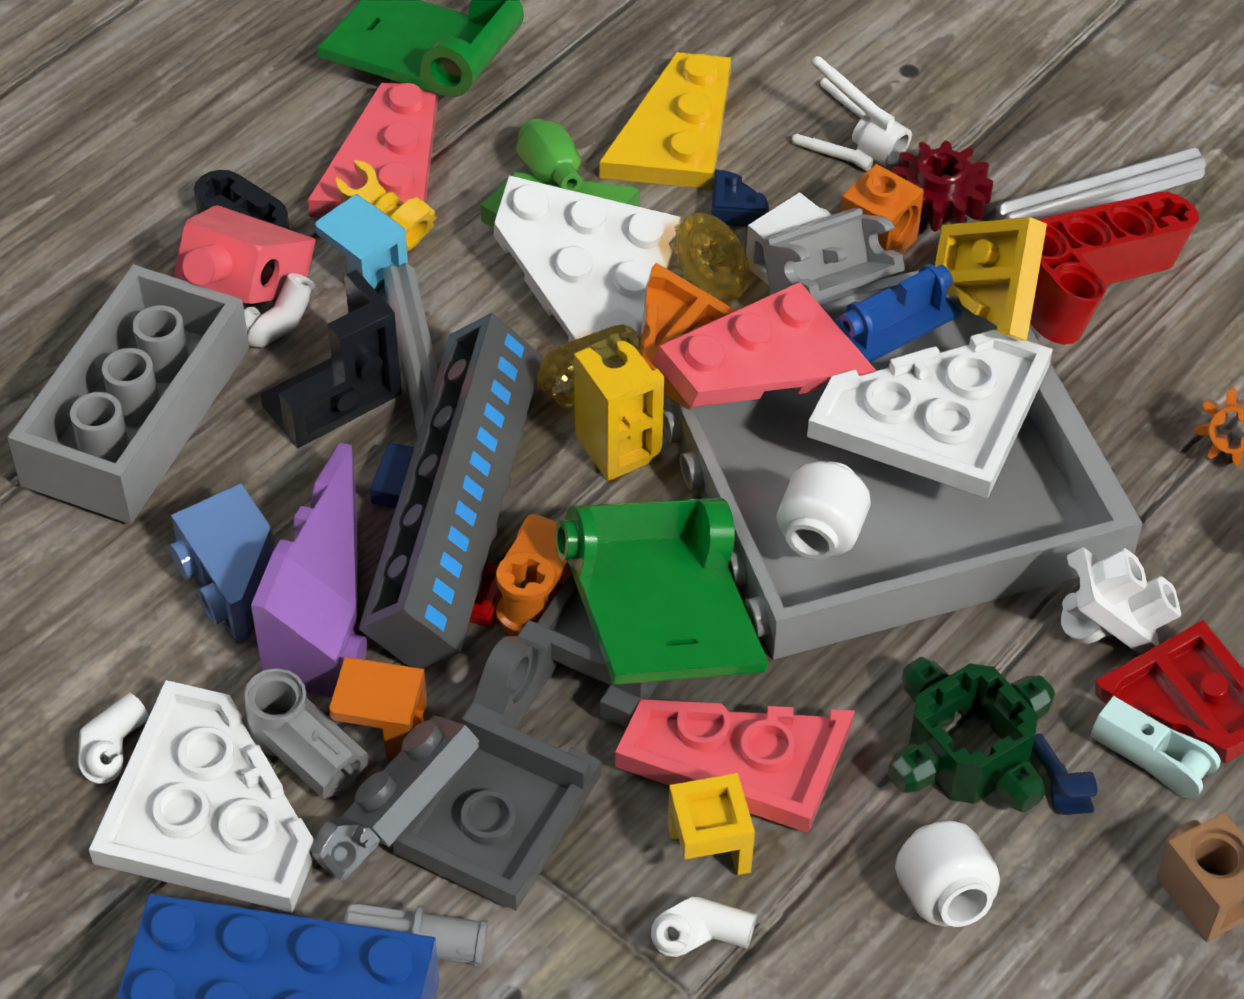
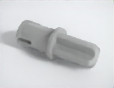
[344,904,488,967]

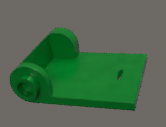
[317,0,524,97]
[555,497,769,685]

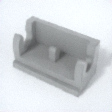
[762,208,905,301]

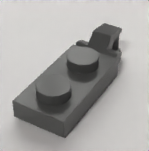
[310,715,480,882]

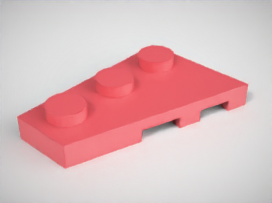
[307,83,438,217]
[653,282,876,407]
[615,699,855,833]

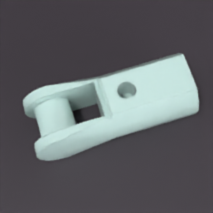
[1091,696,1221,799]

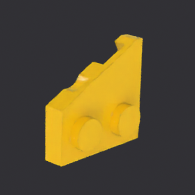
[935,217,1047,341]

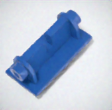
[833,264,962,363]

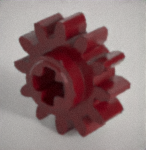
[891,140,994,232]

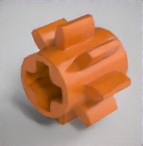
[1194,386,1244,467]

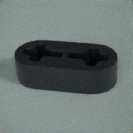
[193,170,290,230]

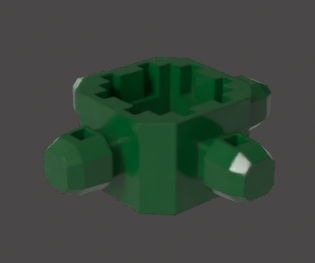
[888,657,1055,812]

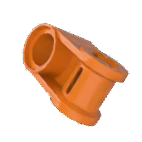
[496,513,572,636]

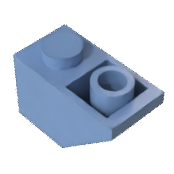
[169,483,274,643]

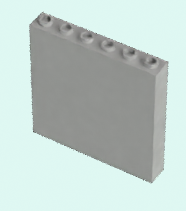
[663,270,1143,660]

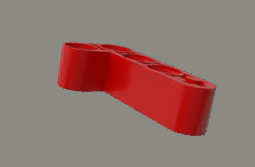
[1030,192,1199,345]

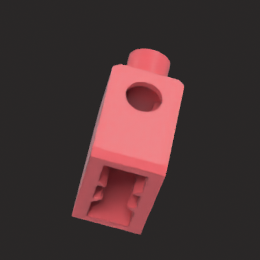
[174,205,316,304]

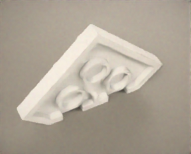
[493,176,680,368]
[807,330,1053,499]
[89,680,314,913]

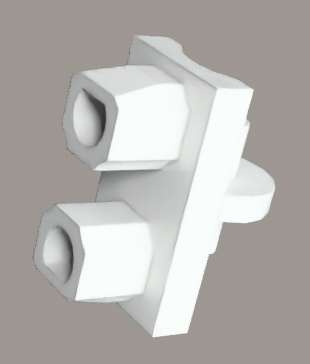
[1061,547,1181,655]

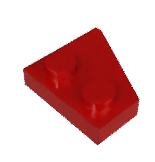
[1095,620,1244,763]

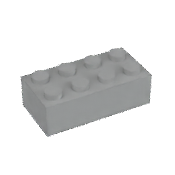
[7,264,250,525]

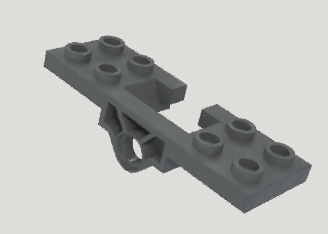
[393,575,660,911]

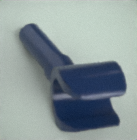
[1032,733,1098,815]

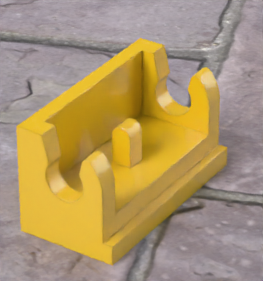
[574,340,664,481]

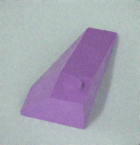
[251,443,367,697]

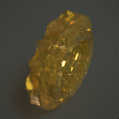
[668,213,750,304]

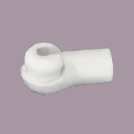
[244,273,316,348]
[78,693,149,784]
[651,897,757,957]

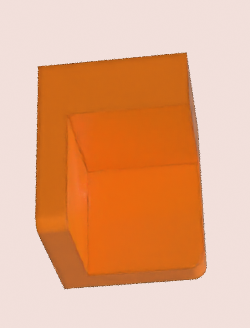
[329,657,427,759]

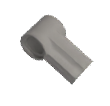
[244,668,368,800]

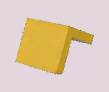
[667,773,755,875]

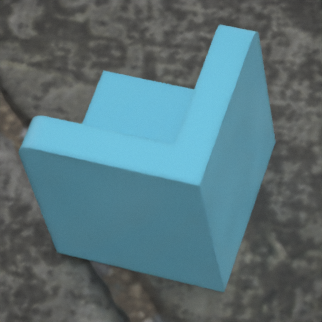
[315,194,408,292]

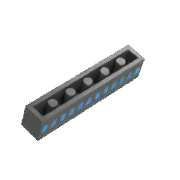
[359,313,543,669]

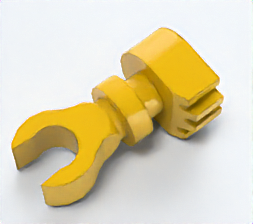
[336,160,436,251]

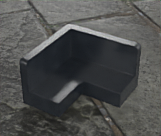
[261,269,402,449]

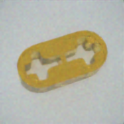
[537,324,641,407]

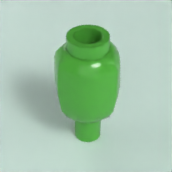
[516,119,582,192]

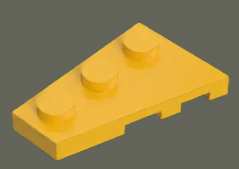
[599,52,731,190]

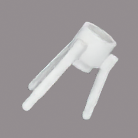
[791,56,912,172]

